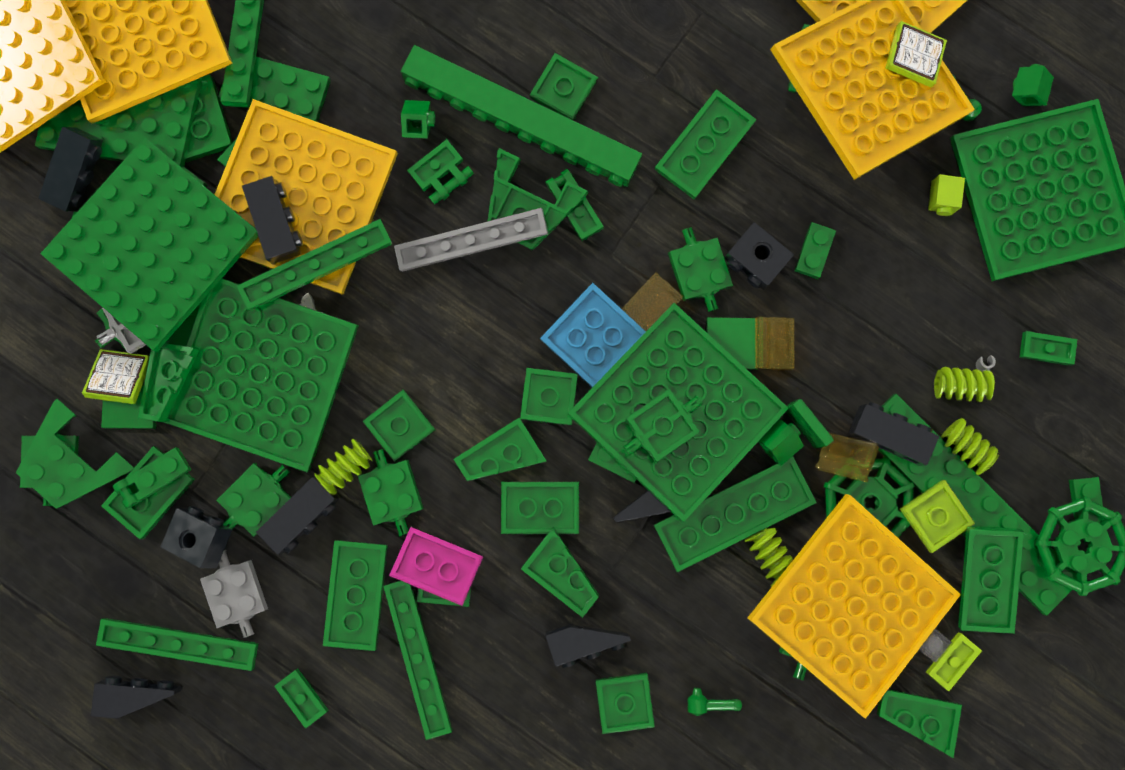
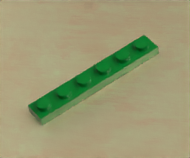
[221,0,264,107]
[237,219,392,311]
[383,581,453,740]
[96,618,259,671]

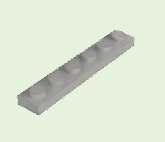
[394,208,548,272]

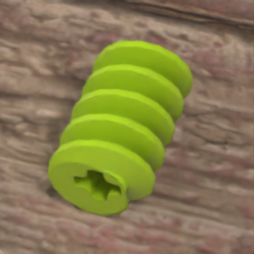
[934,367,995,402]
[941,418,999,476]
[314,439,373,495]
[744,528,793,587]

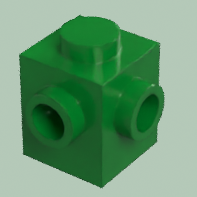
[1012,64,1054,106]
[401,100,435,139]
[758,418,804,466]

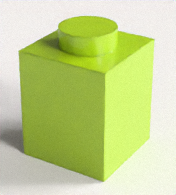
[928,174,965,216]

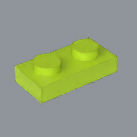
[926,632,982,691]

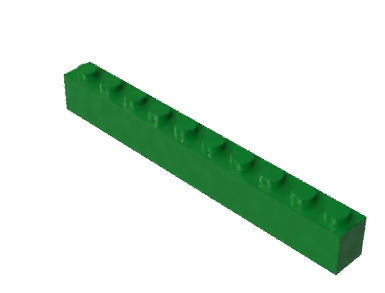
[401,45,642,187]

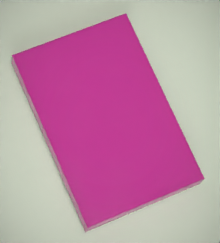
[389,527,483,606]

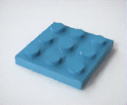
[540,283,646,387]

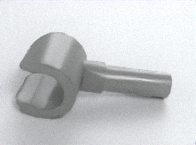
[976,355,996,372]

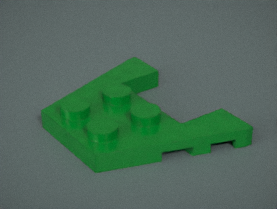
[487,148,588,250]
[16,399,134,509]

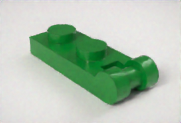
[545,169,604,241]
[112,447,192,509]

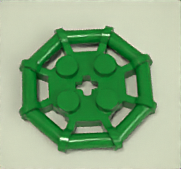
[823,457,915,537]
[1034,496,1125,596]

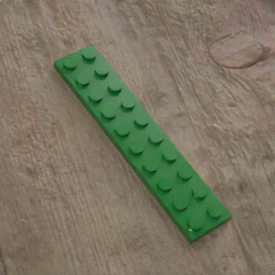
[876,394,1077,616]

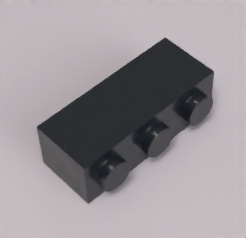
[38,127,103,212]
[242,176,303,264]
[848,402,939,466]
[256,477,339,555]

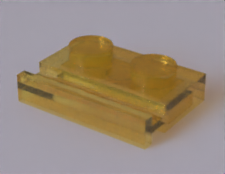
[622,272,683,331]
[755,317,794,370]
[816,433,879,482]

